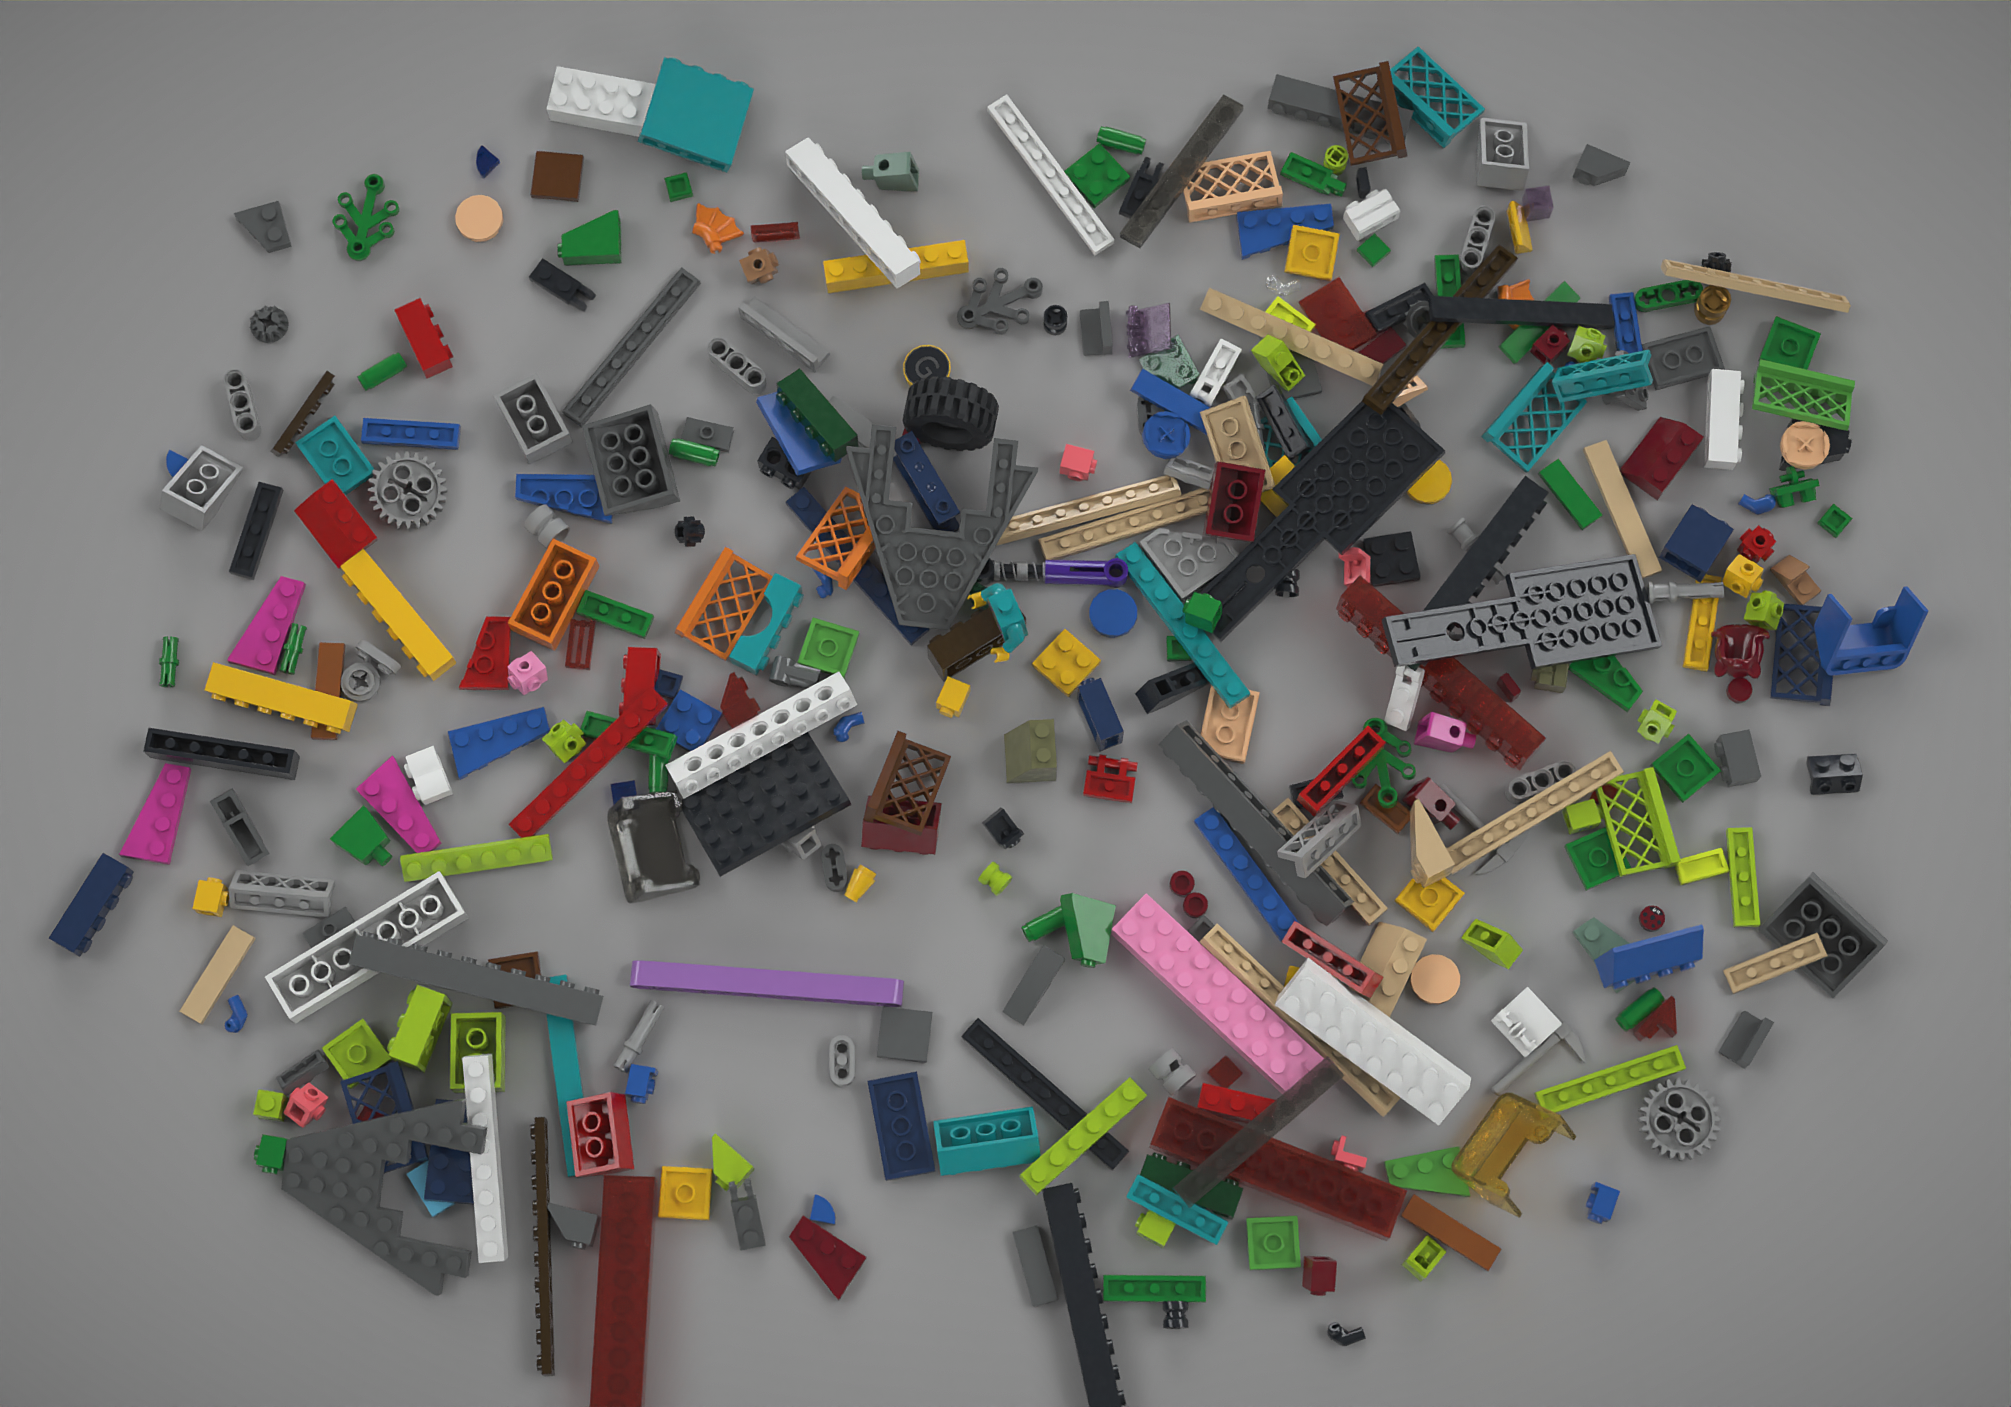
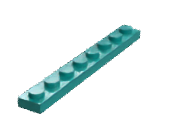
[1115,542,1250,709]

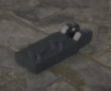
[1119,157,1164,223]
[529,258,596,312]

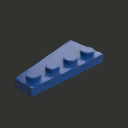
[1236,203,1334,260]
[515,474,613,524]
[448,707,550,780]

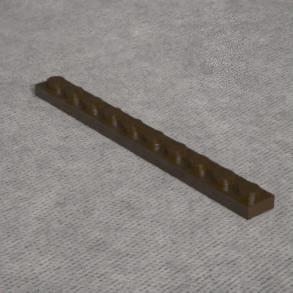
[1362,245,1518,415]
[530,1117,555,1376]

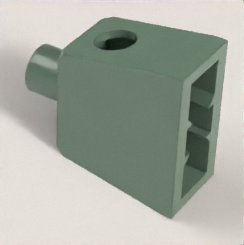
[862,152,919,192]

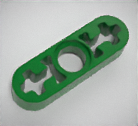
[1634,280,1703,312]

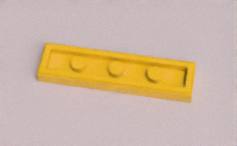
[1682,574,1722,672]

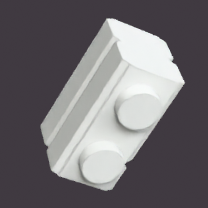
[1343,189,1400,241]

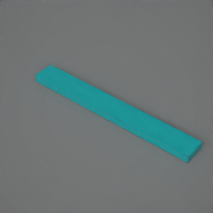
[546,974,584,1177]

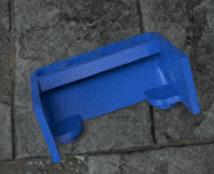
[1814,586,1929,676]

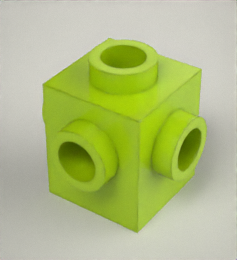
[1567,326,1607,363]
[1744,590,1785,630]
[1637,699,1677,744]
[542,719,587,764]

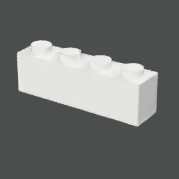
[1704,369,1744,470]

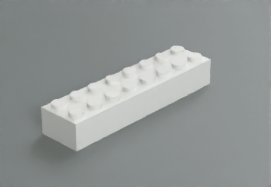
[265,871,469,1024]
[1275,958,1471,1125]

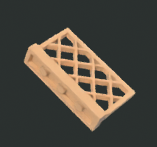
[1178,151,1283,223]

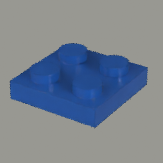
[656,689,723,752]

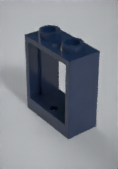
[1077,678,1124,752]

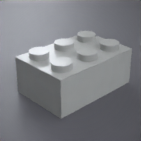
[494,373,573,464]

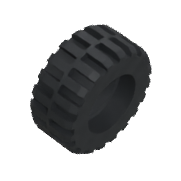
[902,377,999,451]

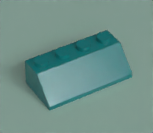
[933,1106,1041,1176]

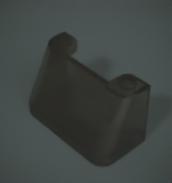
[607,790,700,904]

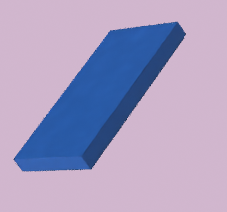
[756,392,842,476]

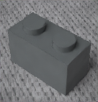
[1714,729,1761,787]

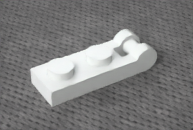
[1190,339,1242,408]
[1384,665,1425,731]

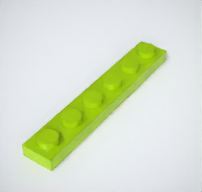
[400,834,553,882]
[1534,1045,1686,1117]
[1019,1077,1147,1196]

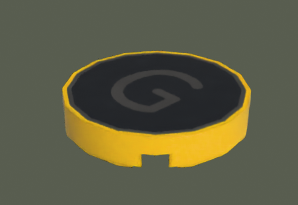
[903,345,951,386]

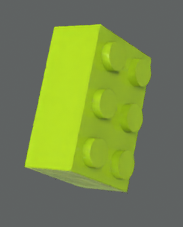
[387,985,453,1073]
[450,1012,506,1093]

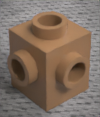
[739,247,779,284]

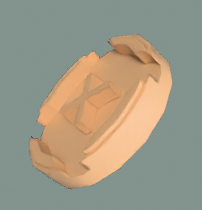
[455,195,504,242]
[1780,421,1830,470]
[1410,954,1460,1005]

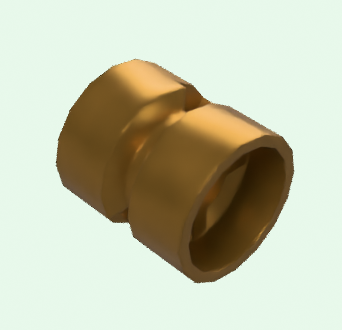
[1694,285,1731,325]

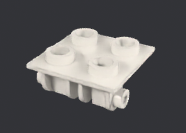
[1491,987,1562,1058]

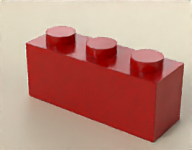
[394,298,454,379]
[619,647,661,725]
[1196,1083,1277,1129]

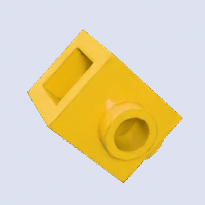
[936,676,971,718]
[192,877,230,917]

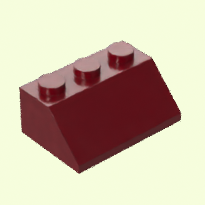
[1620,417,1704,501]
[1203,461,1266,542]
[861,795,942,855]

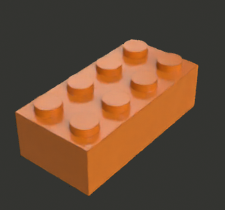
[508,538,600,651]

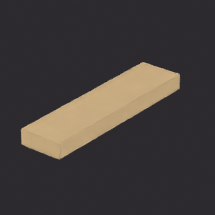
[179,925,256,1025]
[1723,933,1827,994]

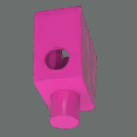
[1414,712,1476,753]

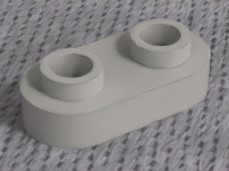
[356,639,402,676]
[829,1035,855,1087]

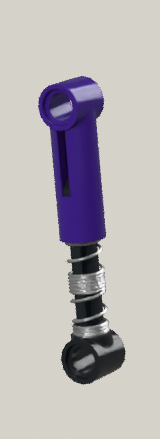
[975,558,1128,588]

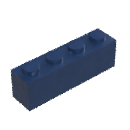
[49,853,134,957]

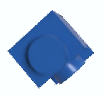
[625,1064,658,1104]
[1586,1182,1620,1224]

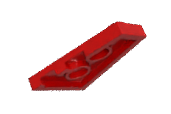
[459,616,511,690]

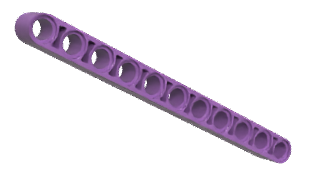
[630,960,904,1007]

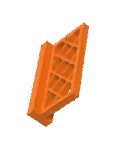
[796,486,876,590]
[675,546,773,661]

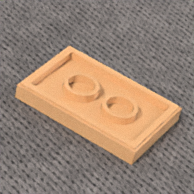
[1200,685,1260,764]

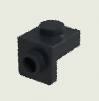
[982,808,1024,849]

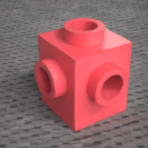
[283,1082,328,1128]

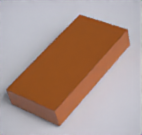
[1360,784,1410,834]

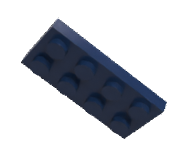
[867,1071,936,1181]
[424,1099,474,1205]

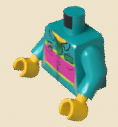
[967,583,1028,663]

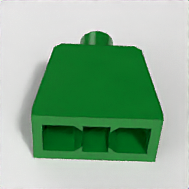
[330,805,392,867]

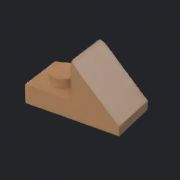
[1770,555,1821,605]

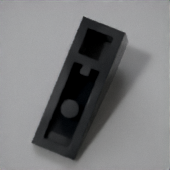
[1135,663,1210,714]

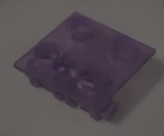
[1126,303,1171,358]

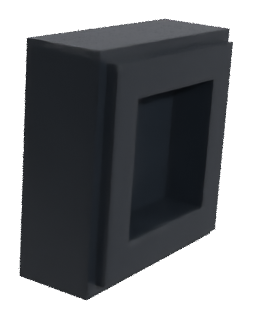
[1355,167,1371,199]

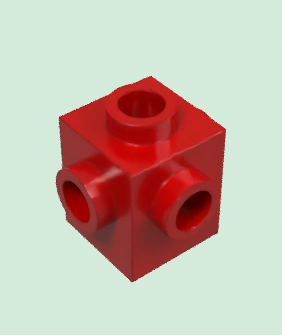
[1737,525,1777,564]

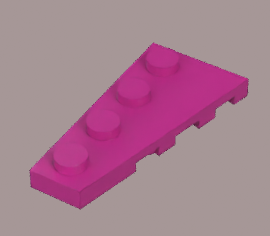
[227,576,306,675]
[356,755,442,853]
[119,763,192,865]

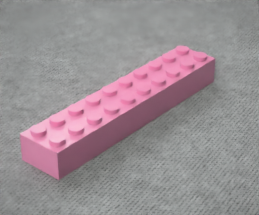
[1111,893,1331,1106]

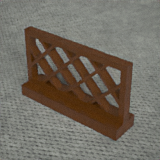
[1333,61,1408,166]
[863,731,951,836]

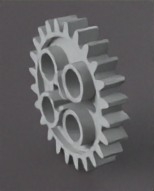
[368,451,447,530]
[1637,1078,1722,1161]

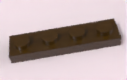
[270,371,335,457]

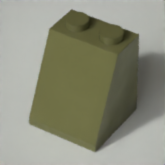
[1004,719,1057,783]

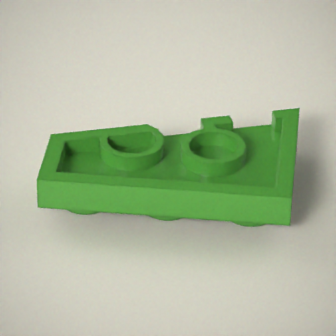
[1384,1146,1470,1197]

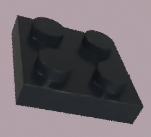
[1363,531,1420,587]

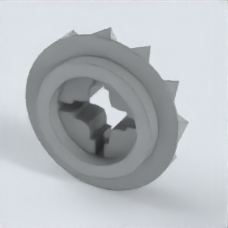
[341,663,381,702]

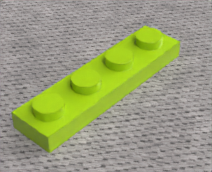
[1726,827,1760,927]

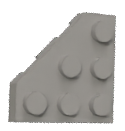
[1139,528,1239,601]

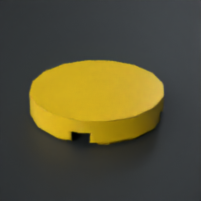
[1407,459,1452,504]

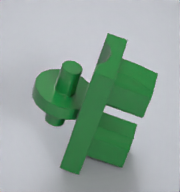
[1769,466,1820,508]

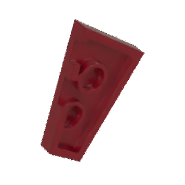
[789,1215,867,1301]

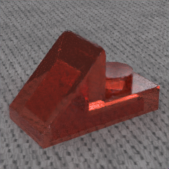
[1633,995,1677,1041]

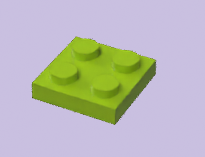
[322,1018,393,1090]

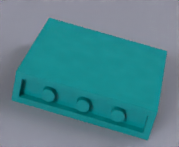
[637,57,754,173]

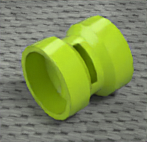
[1323,145,1348,176]
[978,861,1013,896]

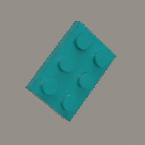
[295,416,375,495]

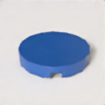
[1142,411,1191,459]
[1089,589,1137,638]

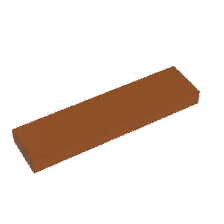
[311,642,346,740]
[1400,1194,1501,1271]

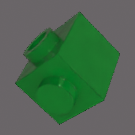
[1183,592,1222,633]
[254,1134,288,1175]

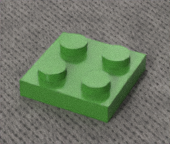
[797,617,860,679]
[1246,1216,1301,1270]

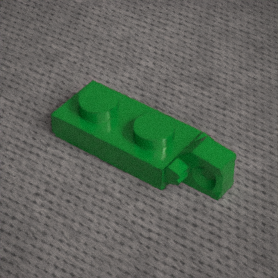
[1280,152,1347,197]

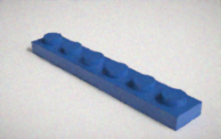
[1194,807,1299,942]

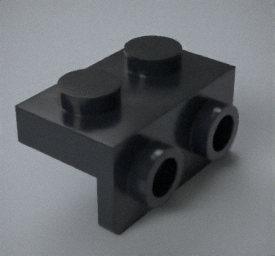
[1806,754,1863,795]

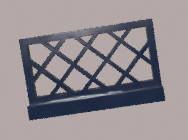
[1770,604,1833,706]
[340,1061,429,1174]

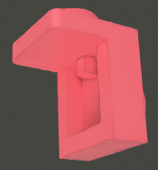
[1338,547,1371,588]
[1330,1135,1367,1173]

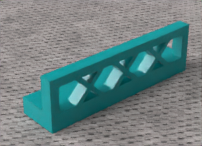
[1552,350,1653,403]
[1126,1174,1229,1245]

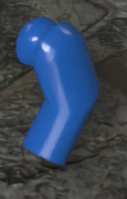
[1739,494,1776,515]
[812,563,834,598]
[833,712,865,742]
[225,995,248,1033]

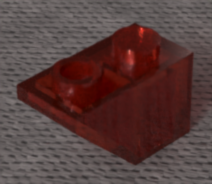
[720,672,761,729]

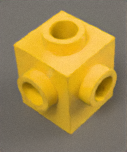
[1722,554,1764,598]

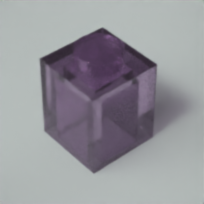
[1522,186,1554,222]

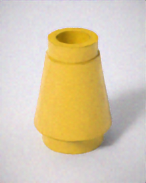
[844,864,877,903]

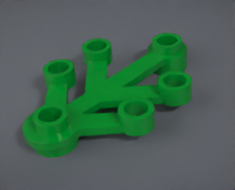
[332,174,400,261]
[1352,718,1416,808]

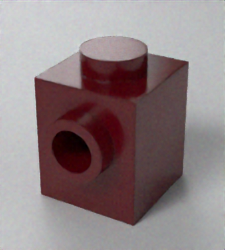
[1530,325,1571,365]
[1302,1256,1337,1296]

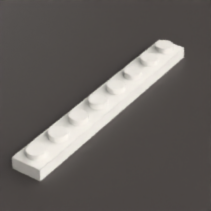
[987,94,1115,256]

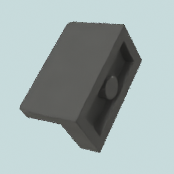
[1080,301,1113,356]
[1719,1011,1774,1069]

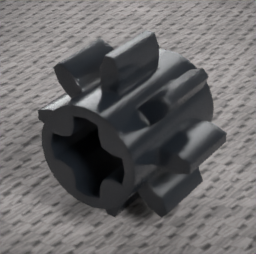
[1701,252,1732,273]
[674,516,705,547]

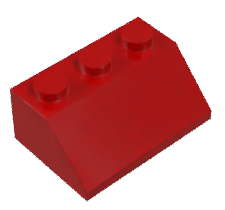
[294,479,378,569]
[566,1092,635,1177]

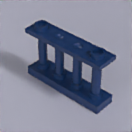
[893,431,960,532]

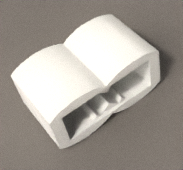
[404,746,453,805]

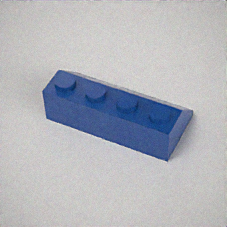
[1594,924,1704,990]

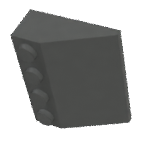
[582,404,680,516]
[1758,872,1888,998]

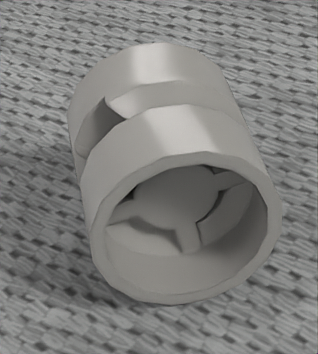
[524,504,570,549]
[1149,1048,1196,1096]

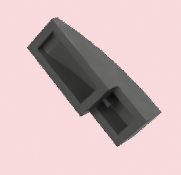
[210,788,270,866]
[1003,945,1065,1026]

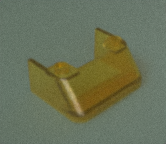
[1452,1093,1577,1218]

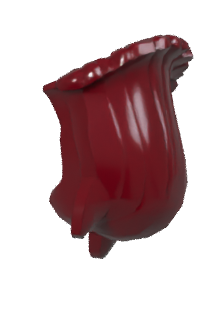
[1711,624,1770,679]

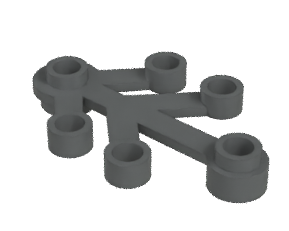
[957,268,1043,334]

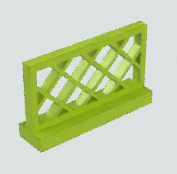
[1595,767,1681,877]

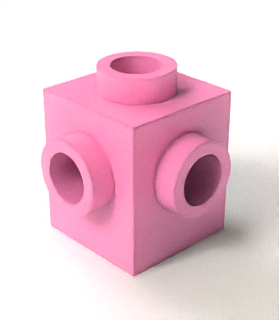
[507,651,548,695]

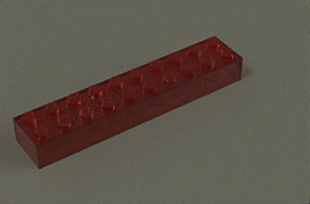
[1336,575,1546,770]
[1149,1097,1407,1242]
[590,1175,658,1407]

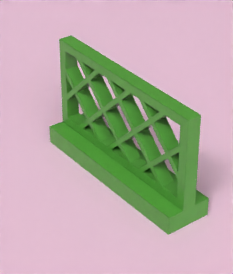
[1752,359,1855,431]

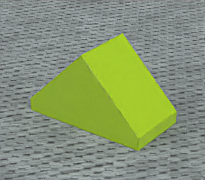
[1401,1235,1447,1281]

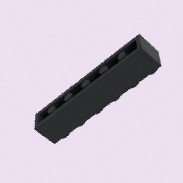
[143,727,300,780]

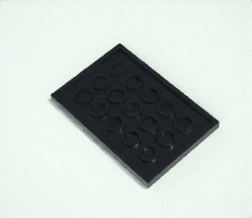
[678,732,852,877]

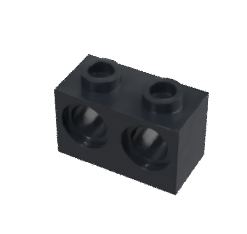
[757,437,811,490]

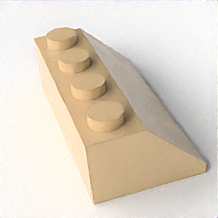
[1348,922,1427,1017]

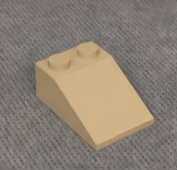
[1410,799,1455,888]

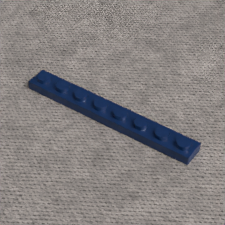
[786,487,930,646]

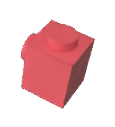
[1060,444,1098,481]

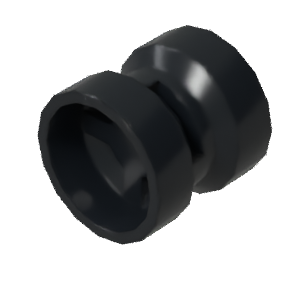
[1043,305,1068,335]
[1275,569,1300,597]
[1163,1301,1189,1329]

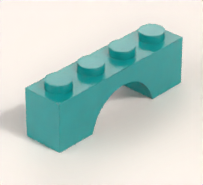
[729,573,804,676]

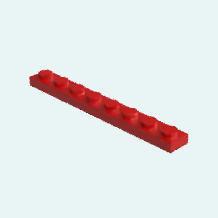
[509,686,669,838]

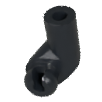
[1327,1322,1366,1346]

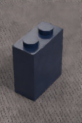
[1658,504,1734,583]

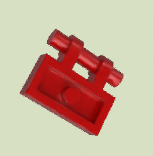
[1083,754,1138,803]

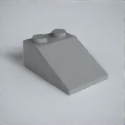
[1476,118,1529,191]
[160,445,243,531]

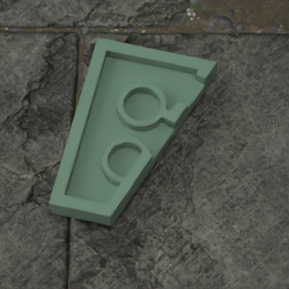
[1572,917,1635,994]

